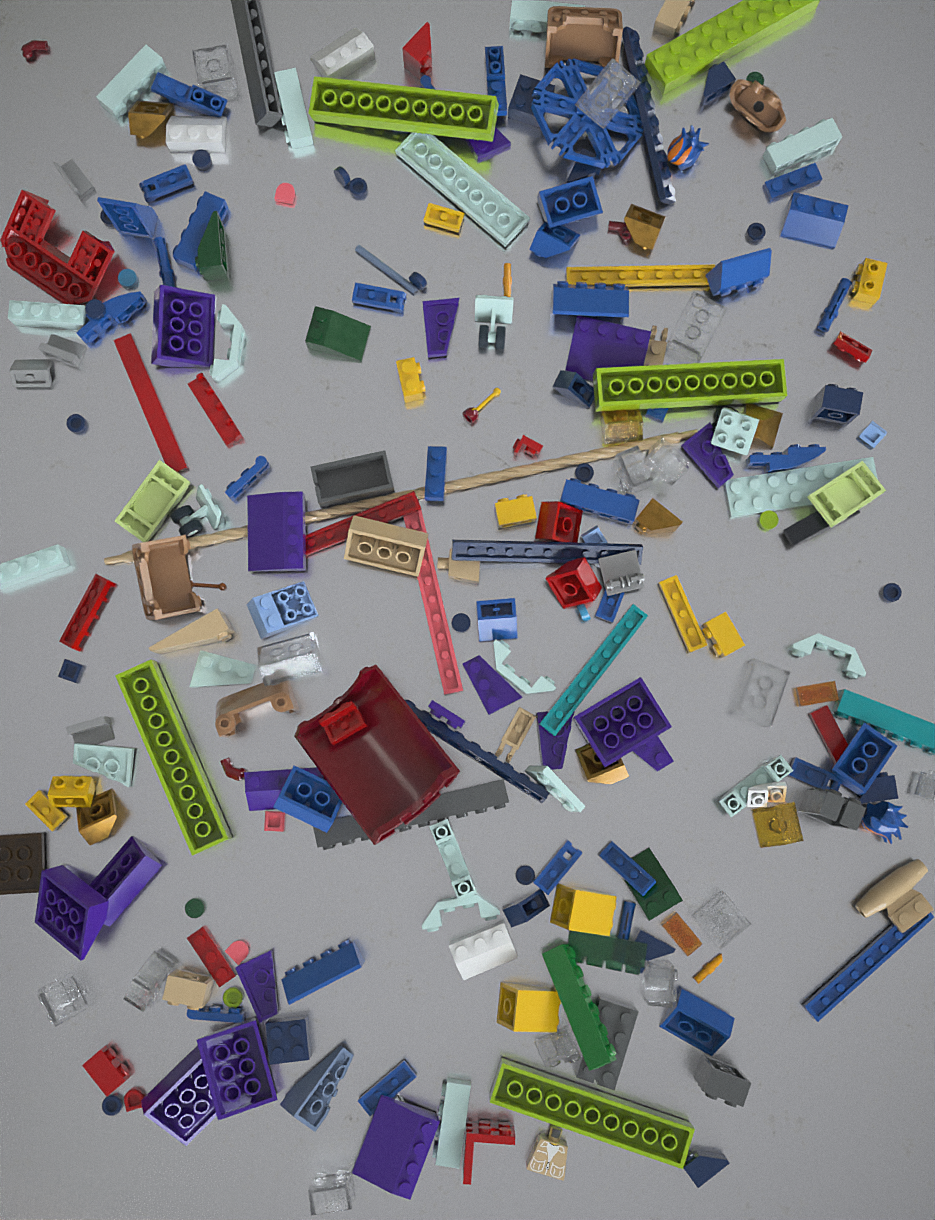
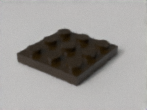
[0,832,45,895]

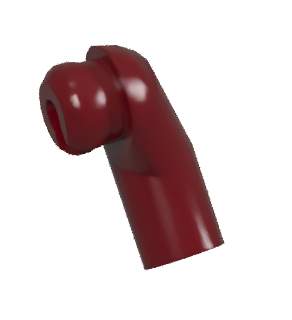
[21,40,48,58]
[608,221,632,240]
[220,757,246,781]

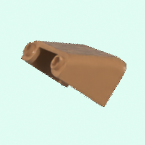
[545,6,623,70]
[132,535,201,620]
[215,676,300,738]

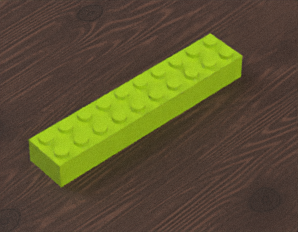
[644,0,820,95]
[308,76,499,142]
[593,359,787,412]
[115,659,233,856]
[489,1058,695,1169]

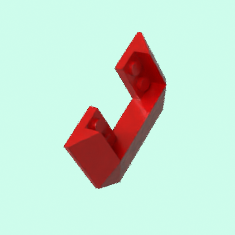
[0,190,115,305]

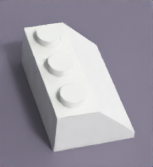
[310,28,376,79]
[166,116,227,153]
[449,920,518,980]

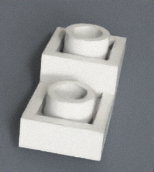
[747,782,787,807]

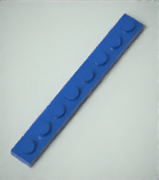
[803,912,934,1022]

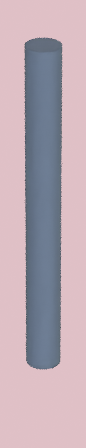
[355,245,418,294]

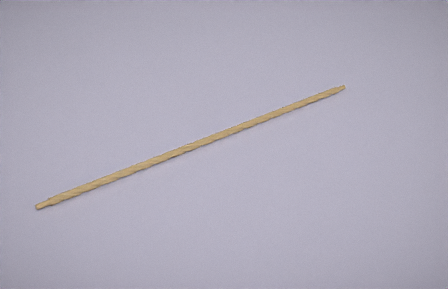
[104,429,698,565]

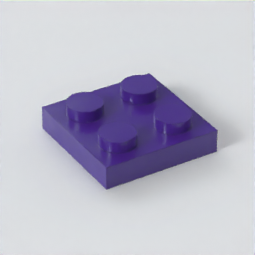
[428,700,465,729]

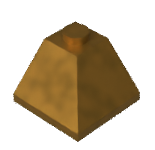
[128,101,174,138]
[624,204,666,250]
[743,404,783,449]
[633,498,683,534]
[575,744,629,784]
[76,788,117,846]

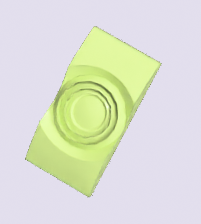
[115,460,191,542]
[808,461,886,528]

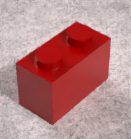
[82,1046,130,1097]

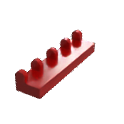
[188,373,243,447]
[59,573,116,652]

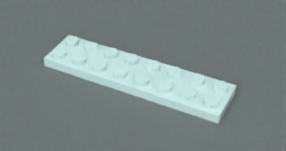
[395,132,530,247]
[724,457,878,518]

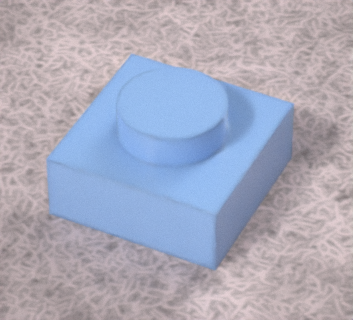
[859,421,887,448]
[581,525,608,543]

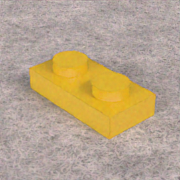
[423,203,464,233]
[25,790,68,831]

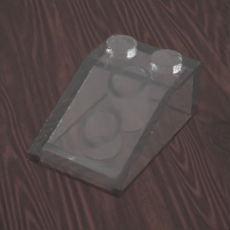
[575,58,641,129]

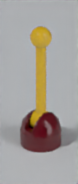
[462,388,501,424]

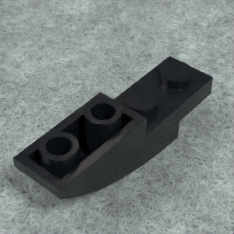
[783,510,860,547]

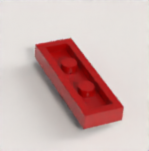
[187,926,237,988]

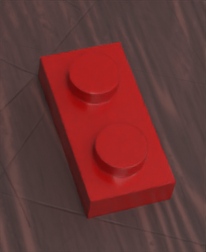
[833,331,873,363]

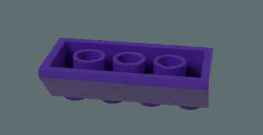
[244,767,326,811]
[89,836,162,927]

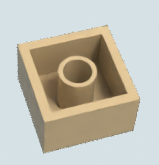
[162,969,214,1010]

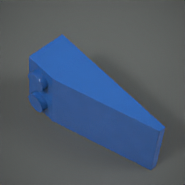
[97,197,158,238]

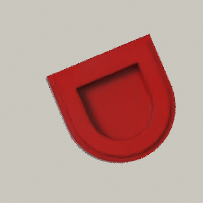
[124,1087,145,1112]

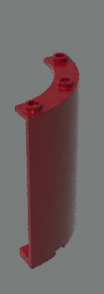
[294,665,460,845]

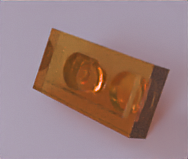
[795,681,839,707]
[661,912,703,956]

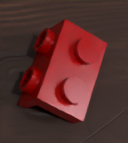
[318,701,367,745]

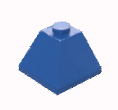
[529,222,580,258]

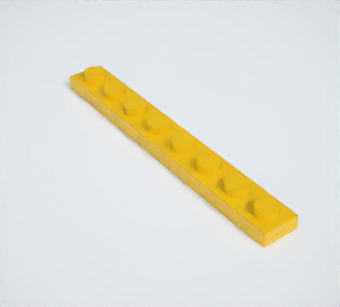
[566,264,715,287]

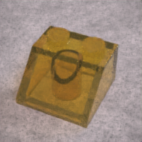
[600,409,643,445]
[751,801,804,848]

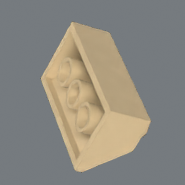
[344,516,429,577]

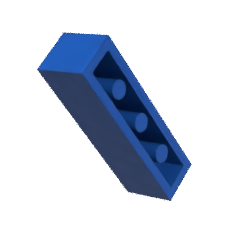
[173,191,228,272]
[560,478,640,525]

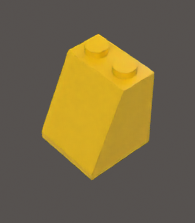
[550,884,617,936]
[496,982,561,1032]

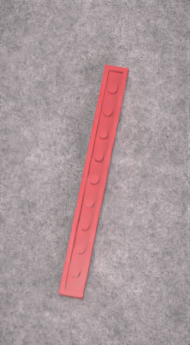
[404,510,463,695]

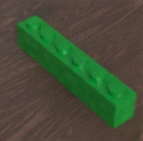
[542,944,616,1071]

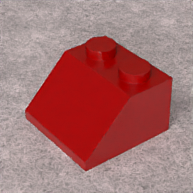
[402,22,432,80]
[535,501,583,543]
[545,557,602,609]

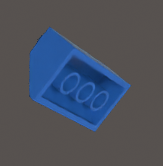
[551,281,629,317]
[281,940,365,1005]

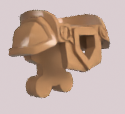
[730,79,786,132]

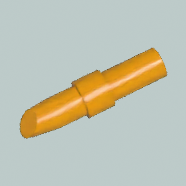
[503,263,512,297]
[693,953,723,984]

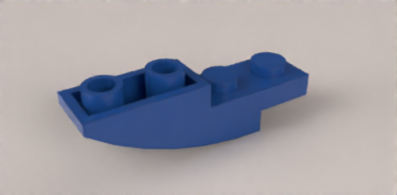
[485,46,507,116]
[151,72,228,118]
[76,291,147,344]
[746,444,826,474]

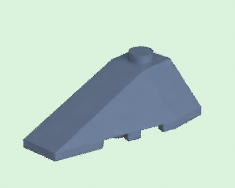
[280,1046,354,1132]

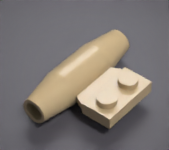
[855,859,934,933]

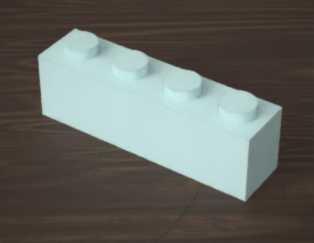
[510,0,585,32]
[96,45,166,119]
[274,68,313,149]
[763,118,843,175]
[8,300,90,330]
[0,544,71,589]
[432,1078,471,1169]

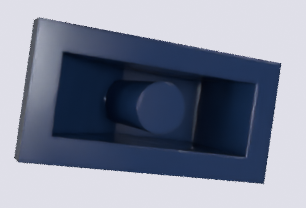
[700,62,736,106]
[567,148,602,183]
[552,370,594,408]
[854,772,899,804]
[503,889,550,928]
[627,928,676,961]
[683,1150,730,1188]

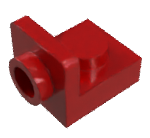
[513,435,543,456]

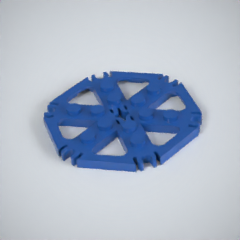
[531,58,644,168]

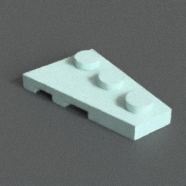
[190,650,257,688]
[73,743,134,787]
[525,766,585,812]

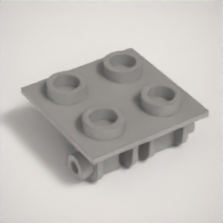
[598,550,645,596]

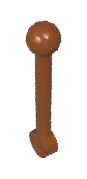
[190,580,226,590]

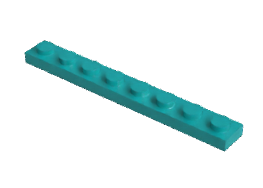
[539,604,648,736]

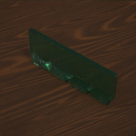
[568,930,648,975]

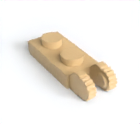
[643,325,668,366]
[495,707,536,763]

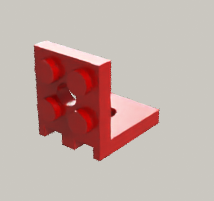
[463,1120,516,1185]

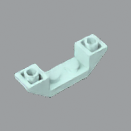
[210,304,245,383]
[788,633,866,679]
[493,640,556,695]
[718,755,793,818]
[429,819,477,901]
[422,894,500,932]

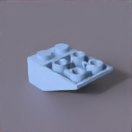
[246,581,319,639]

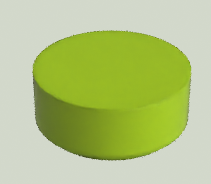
[758,510,779,530]
[223,986,244,1008]

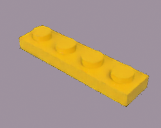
[658,575,707,653]

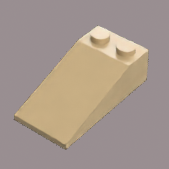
[149,609,235,654]

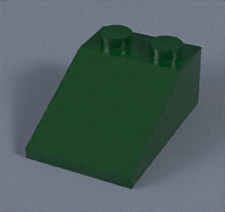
[195,211,228,281]
[305,306,371,362]
[622,847,683,921]

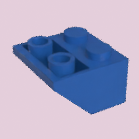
[476,598,518,642]

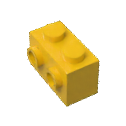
[851,258,888,304]
[396,357,426,403]
[494,494,537,529]
[702,612,745,658]
[47,776,96,807]

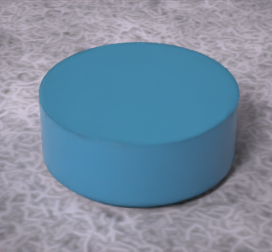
[118,269,138,289]
[577,604,591,622]

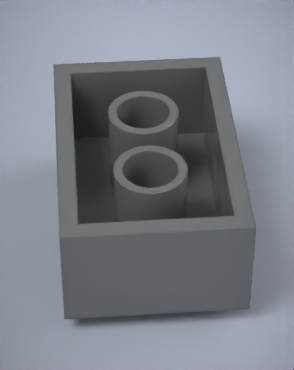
[694,1055,751,1108]

